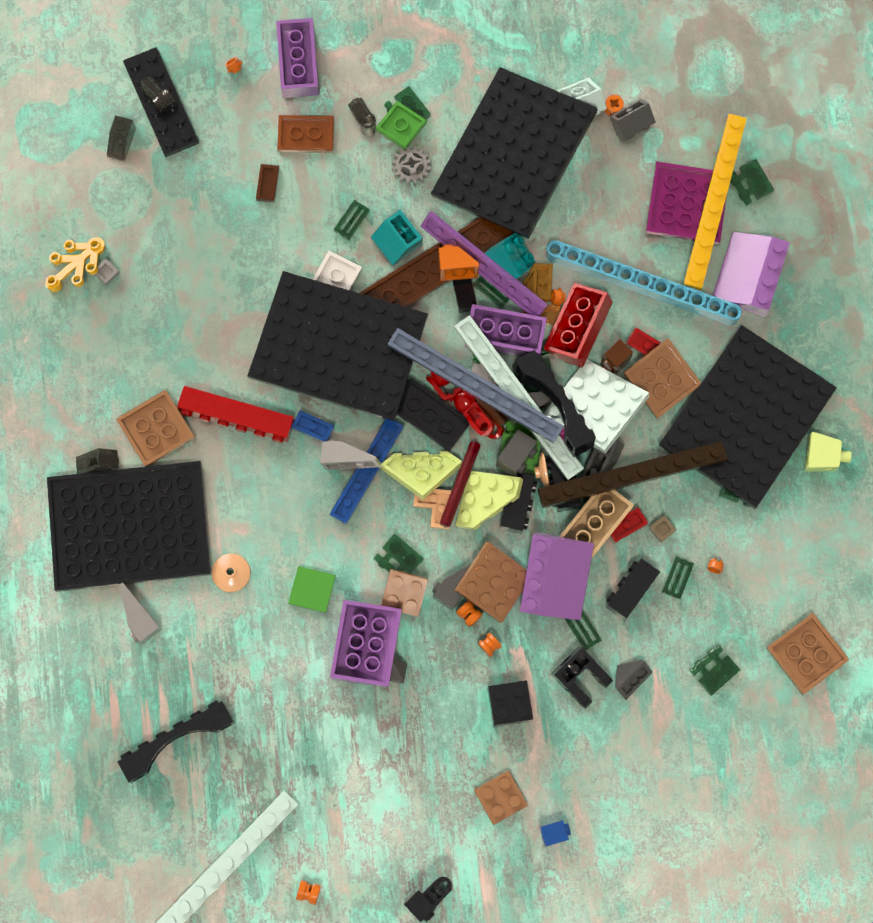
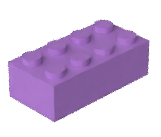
[276,18,319,98]
[465,304,547,357]

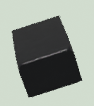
[452,279,477,313]

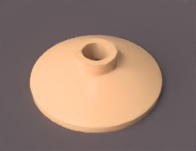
[534,452,549,486]
[212,554,251,592]

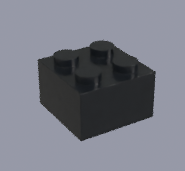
[487,680,533,728]

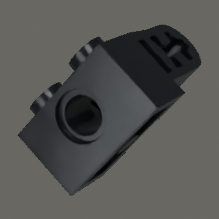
[550,647,613,709]
[404,877,452,923]

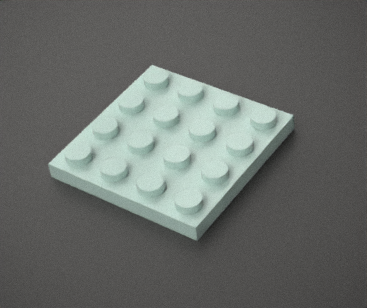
[544,360,650,454]

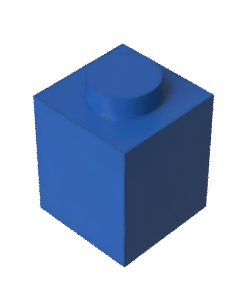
[539,820,571,847]

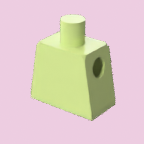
[805,432,852,472]

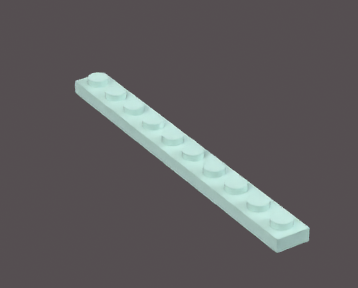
[454,315,584,481]
[156,791,298,923]

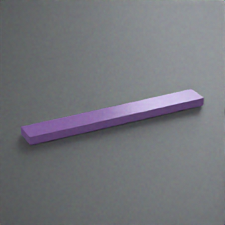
[420,211,548,316]

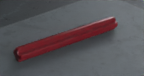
[440,441,481,528]

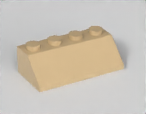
[559,490,634,558]

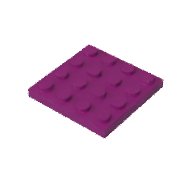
[646,161,727,245]

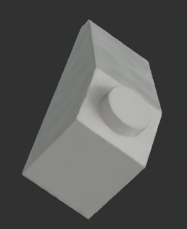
[320,439,381,470]
[120,582,161,644]

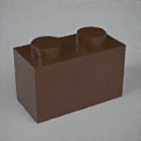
[600,339,633,375]

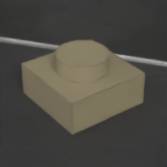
[649,515,676,543]

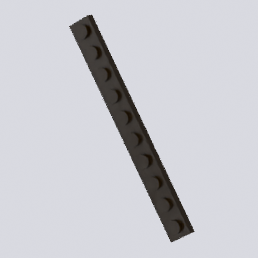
[537,441,728,508]

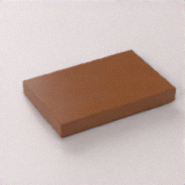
[277,115,334,153]

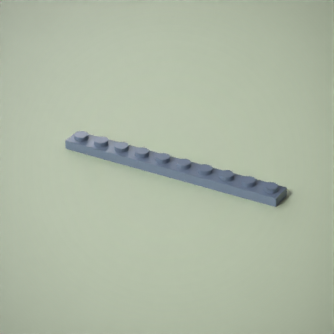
[388,328,564,444]

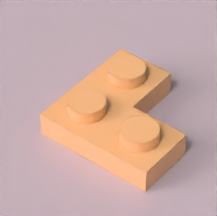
[413,489,451,530]

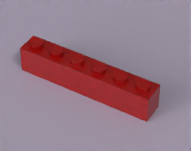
[177,386,295,443]

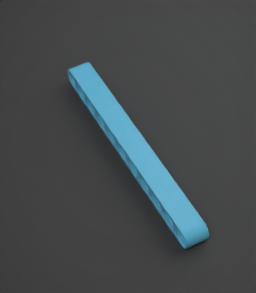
[546,240,742,325]

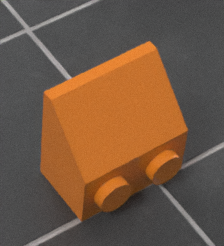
[438,245,479,281]

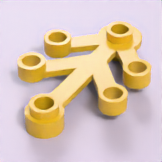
[46,237,105,292]

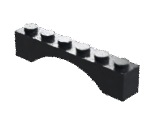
[514,350,596,458]
[117,700,235,784]

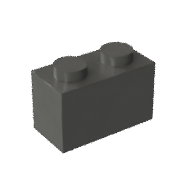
[610,99,656,140]
[496,430,538,477]

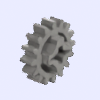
[392,146,431,186]

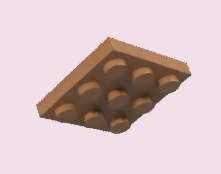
[623,338,701,418]
[116,390,195,467]
[455,542,527,623]
[766,613,849,695]

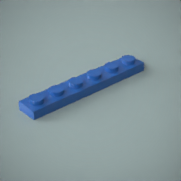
[329,420,404,525]

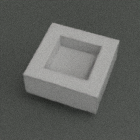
[95,259,120,286]

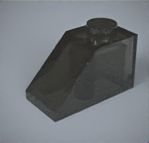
[107,115,136,162]
[76,448,119,474]

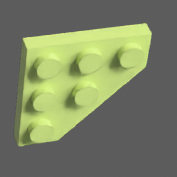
[381,451,462,500]
[455,471,523,530]

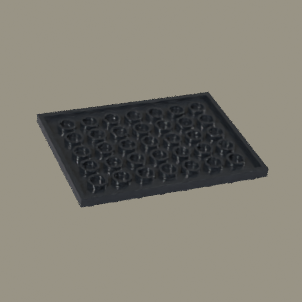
[431,67,598,239]
[247,271,428,422]
[659,325,837,509]
[47,461,211,592]

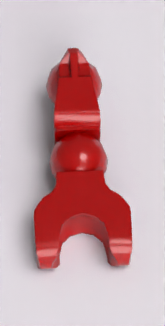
[426,371,504,440]

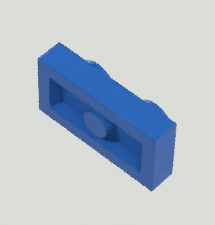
[292,410,335,442]

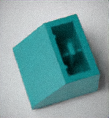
[371,209,423,266]
[485,233,536,279]

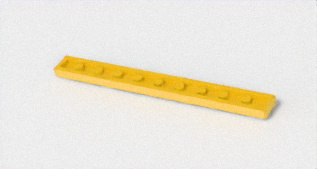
[683,114,747,290]

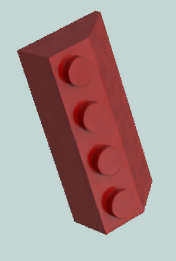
[544,283,613,368]

